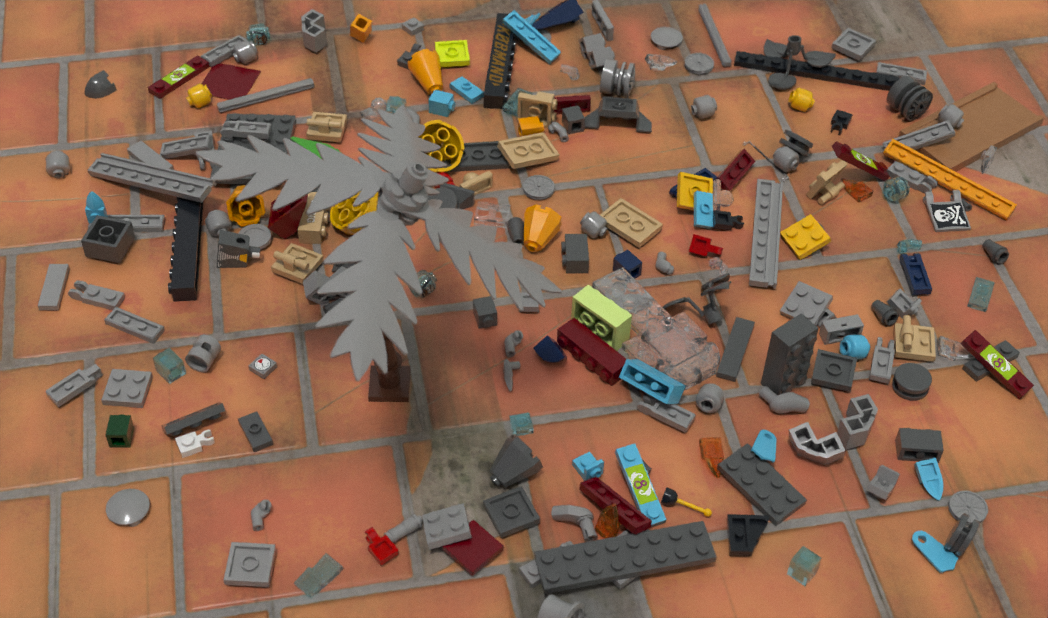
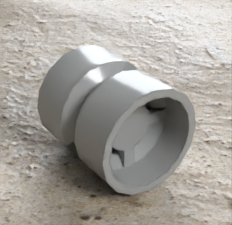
[185,335,221,372]

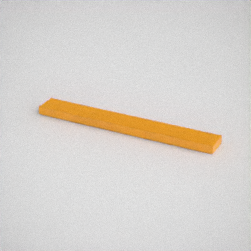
[883,139,1017,221]

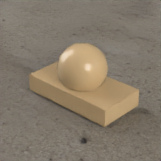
[460,171,493,196]

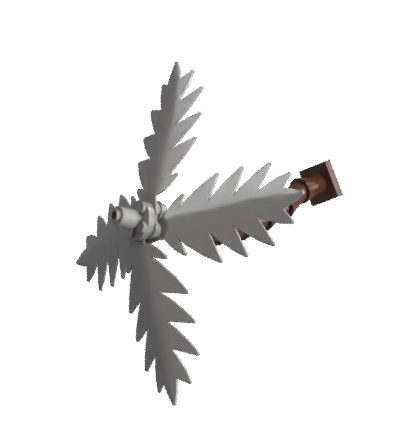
[195,105,562,402]

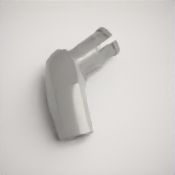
[759,386,810,414]
[551,505,598,542]

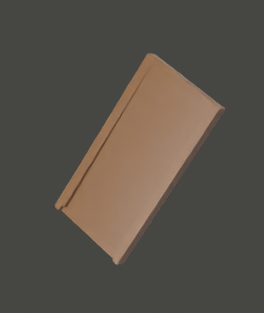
[899,82,1044,172]

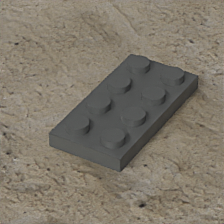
[717,443,807,526]

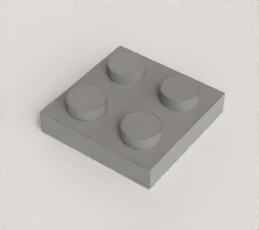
[831,28,876,61]
[780,281,833,326]
[101,369,153,408]
[422,503,472,550]
[224,542,276,587]

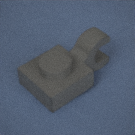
[397,43,421,70]

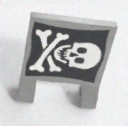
[923,190,971,232]

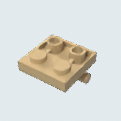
[306,112,347,142]
[806,160,848,204]
[271,243,324,284]
[894,315,936,362]

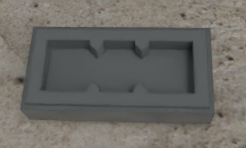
[238,411,273,452]

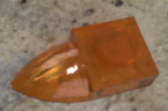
[841,178,873,203]
[699,437,724,478]
[595,504,621,539]

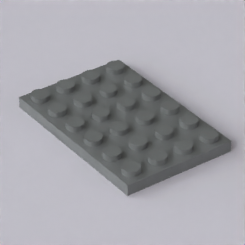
[210,113,296,185]

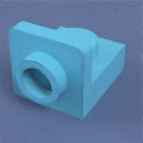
[572,452,604,481]

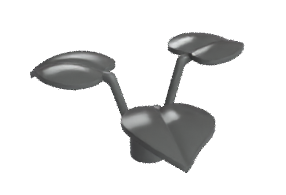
[764,35,836,89]
[657,273,732,325]

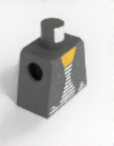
[217,230,260,268]

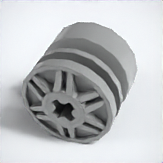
[600,59,636,98]

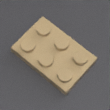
[497,132,559,169]
[600,198,663,248]

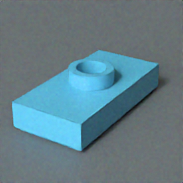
[450,76,484,104]
[694,191,713,229]

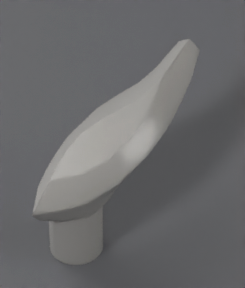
[503,359,520,392]

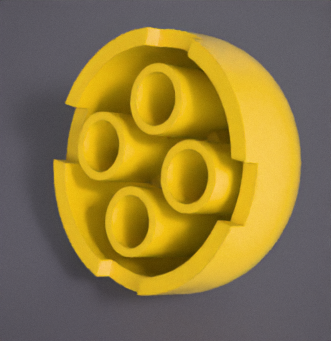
[418,120,464,173]
[330,191,378,235]

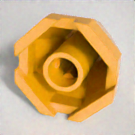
[226,185,266,227]
[524,204,562,252]

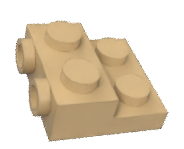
[517,91,557,128]

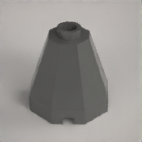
[490,434,543,487]

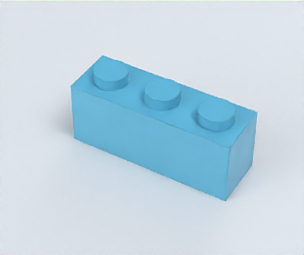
[619,359,686,404]

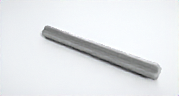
[698,3,732,67]
[217,78,314,112]

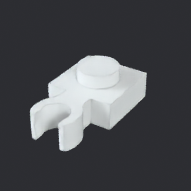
[175,430,215,458]

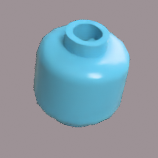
[839,335,870,360]

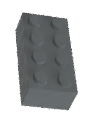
[761,314,818,395]

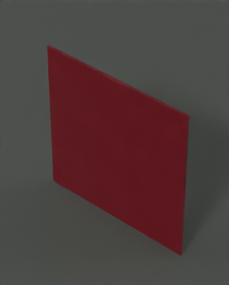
[201,63,261,100]

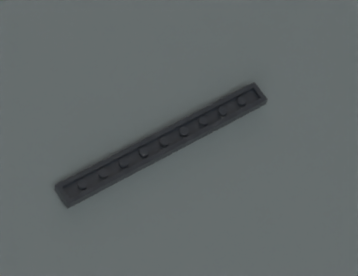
[734,51,899,91]

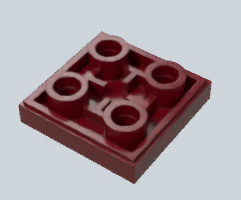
[442,519,504,576]

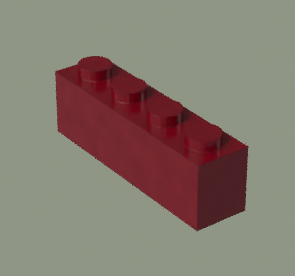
[557,317,626,386]

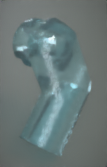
[897,239,922,253]

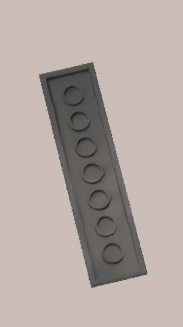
[534,521,717,594]

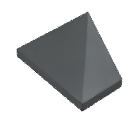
[440,183,474,209]

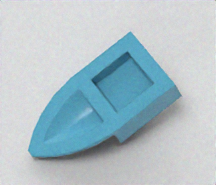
[85,192,108,223]
[914,458,943,500]

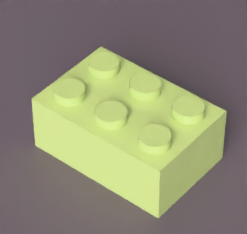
[571,285,632,351]

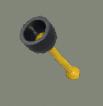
[661,487,712,517]

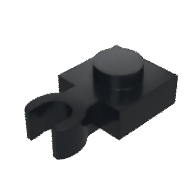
[831,110,853,135]
[713,210,744,230]

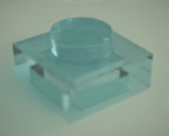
[386,96,407,112]
[509,413,534,436]

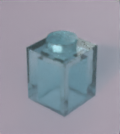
[153,348,186,384]
[787,546,822,586]

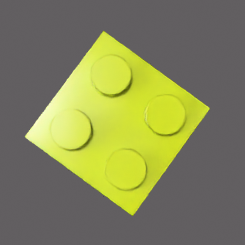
[435,40,470,67]

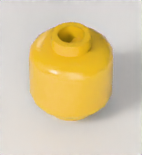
[186,83,213,109]
[788,88,815,112]

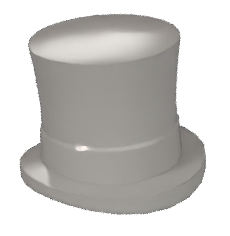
[538,594,585,618]

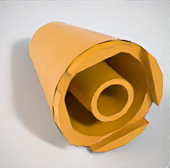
[407,49,443,95]

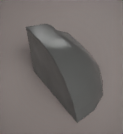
[85,70,117,98]

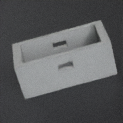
[819,314,864,345]

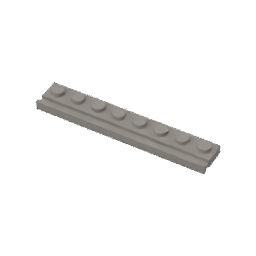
[87,153,216,203]
[749,179,783,289]

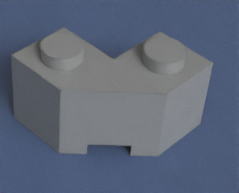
[301,9,327,52]
[579,33,615,69]
[303,266,353,305]
[837,394,878,449]
[788,422,845,465]

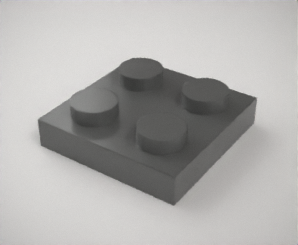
[811,349,857,392]
[483,486,540,538]

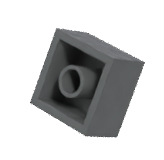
[81,215,135,263]

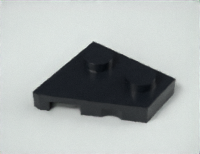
[727,514,769,556]

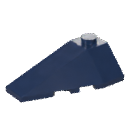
[531,0,584,30]

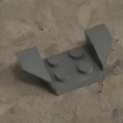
[584,97,652,132]

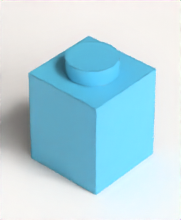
[429,90,456,117]

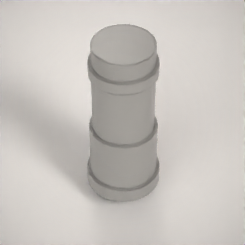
[384,514,423,543]

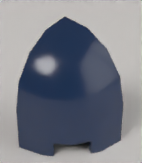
[533,335,567,363]

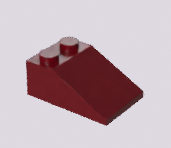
[268,194,308,239]

